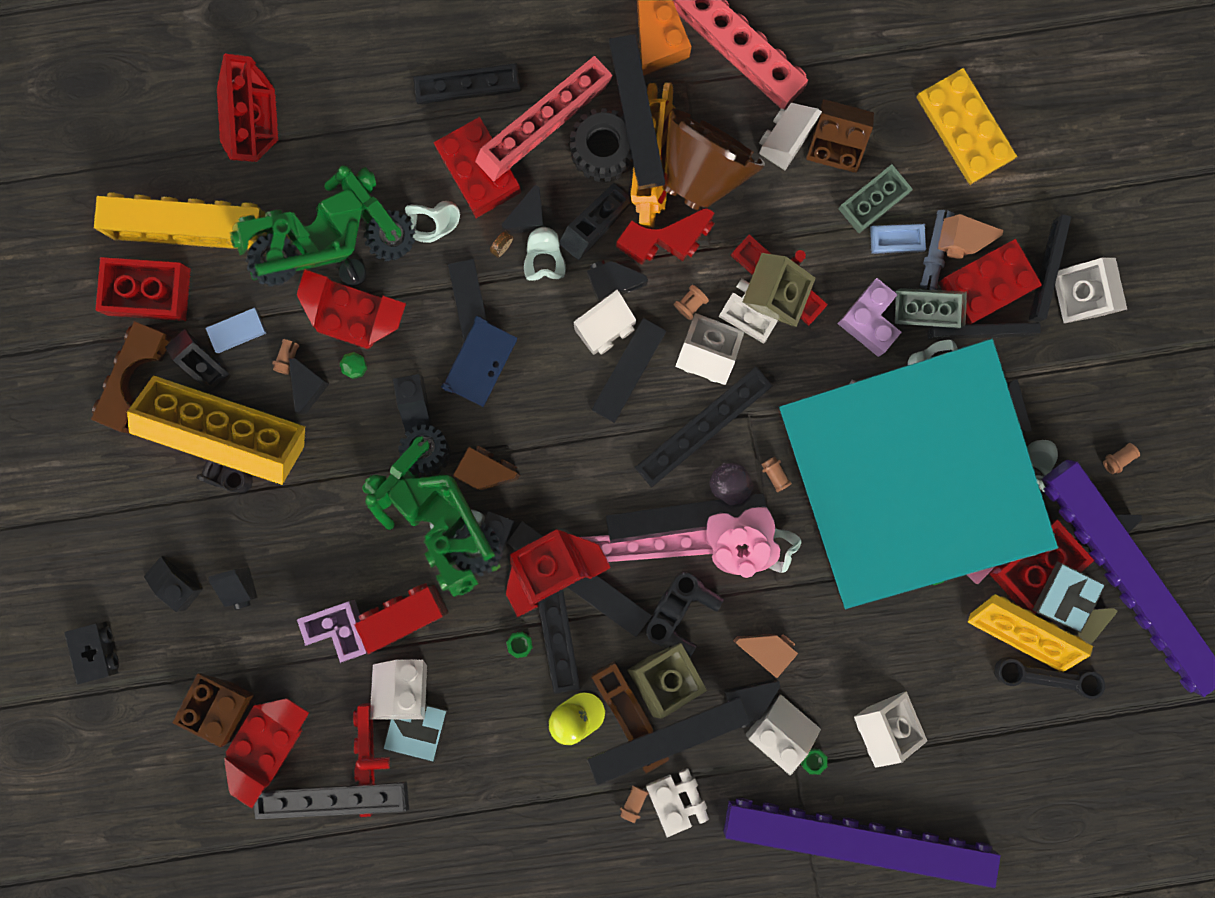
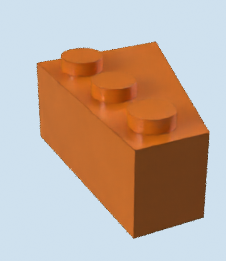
[637,0,691,75]

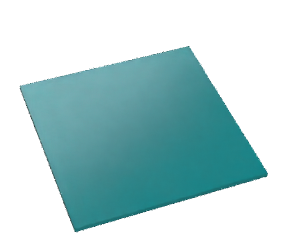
[779,339,1058,609]

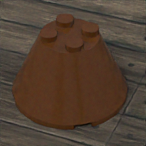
[662,109,765,210]

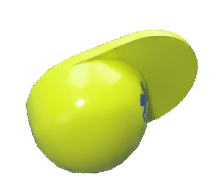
[549,692,605,745]

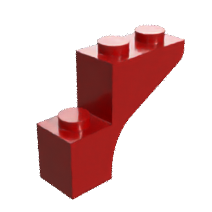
[617,209,715,265]

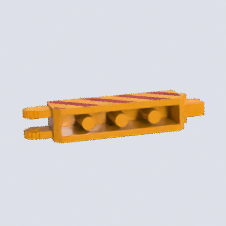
[631,83,675,228]

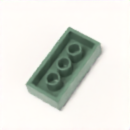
[838,164,913,234]
[895,288,967,328]

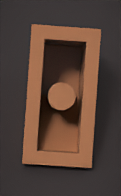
[938,214,1003,259]
[733,634,798,678]

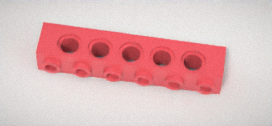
[673,0,808,110]
[475,56,613,181]

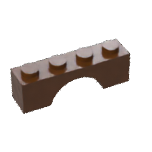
[91,321,172,434]
[592,661,670,773]

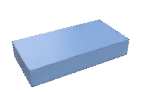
[870,224,926,254]
[206,308,267,353]

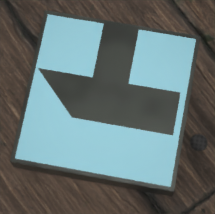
[1033,561,1105,633]
[382,703,449,763]

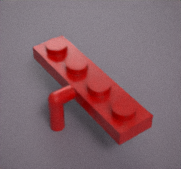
[731,234,828,326]
[353,703,390,817]

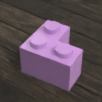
[838,278,901,357]
[297,600,367,662]

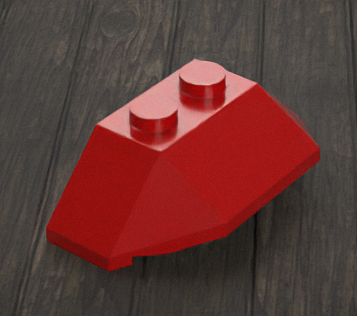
[217,53,278,162]

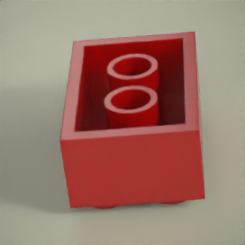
[434,117,521,218]
[938,239,1042,325]
[95,257,191,321]
[989,520,1094,615]
[354,583,449,654]

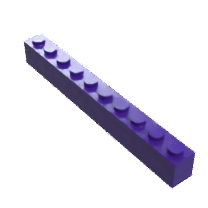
[1041,460,1215,697]
[723,798,1001,888]

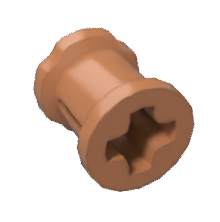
[674,285,709,320]

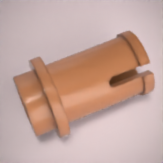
[272,339,299,375]
[1103,443,1140,474]
[761,456,792,492]
[620,785,648,823]

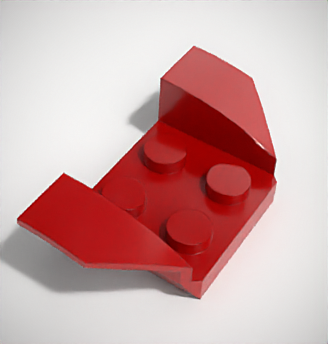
[297,270,406,350]
[506,529,611,617]
[224,699,310,808]

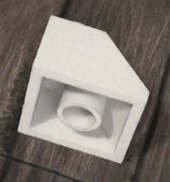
[759,103,822,170]
[1055,258,1127,323]
[574,290,636,355]
[675,313,744,385]
[370,660,427,719]
[854,691,927,767]
[745,693,821,775]

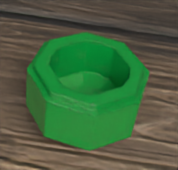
[340,352,368,379]
[506,631,533,658]
[801,747,827,774]

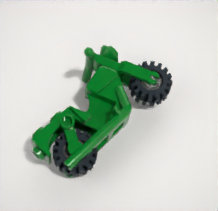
[230,165,415,286]
[362,425,502,597]

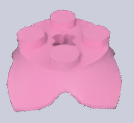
[707,507,780,578]

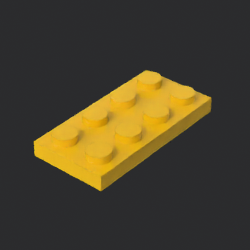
[916,68,1017,185]
[968,594,1093,672]

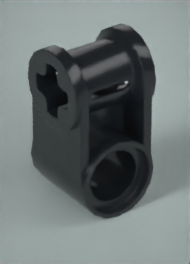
[196,460,253,493]

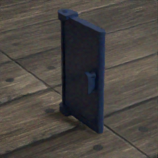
[441,316,518,407]

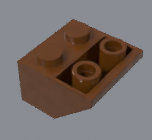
[806,99,874,173]
[453,446,520,490]
[172,673,254,748]

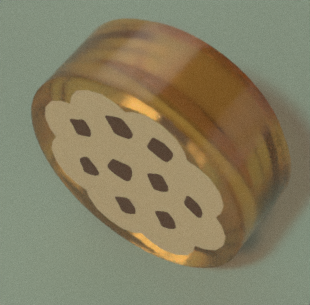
[490,231,514,258]

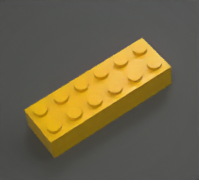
[94,193,267,251]
[127,375,305,485]

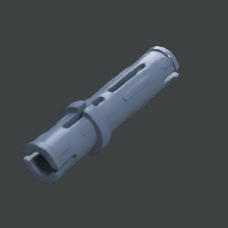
[920,210,954,290]

